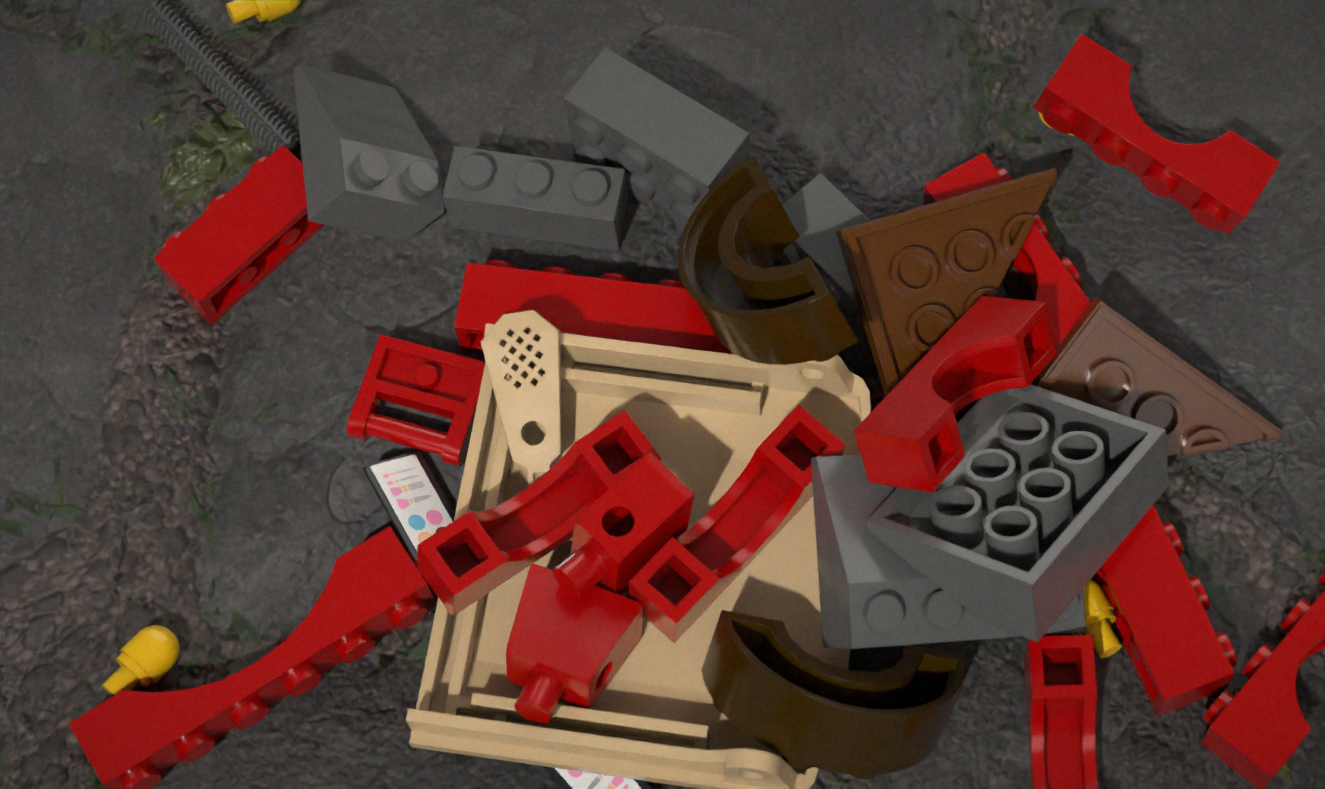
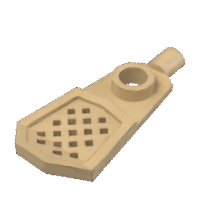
[481,310,562,486]

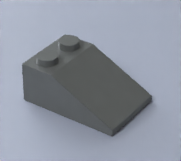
[293,64,445,241]

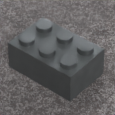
[564,47,751,228]

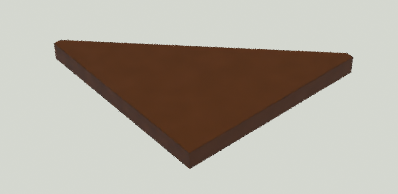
[836,168,1058,397]
[1031,297,1284,456]

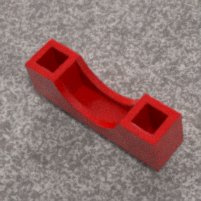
[1032,34,1280,235]
[923,152,1091,349]
[854,296,1057,493]
[628,405,846,643]
[417,410,662,617]
[1201,572,1325,789]
[1023,635,1098,789]

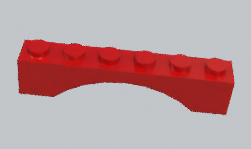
[69,526,436,789]

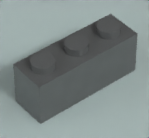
[442,146,630,251]

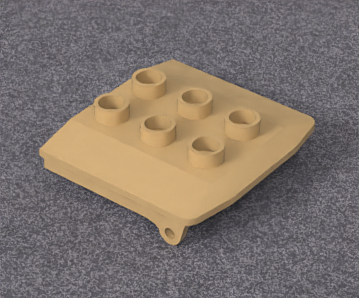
[406,323,871,789]

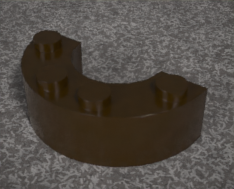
[678,156,858,365]
[701,610,966,780]

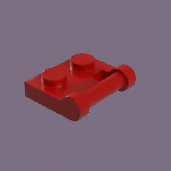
[347,334,486,467]

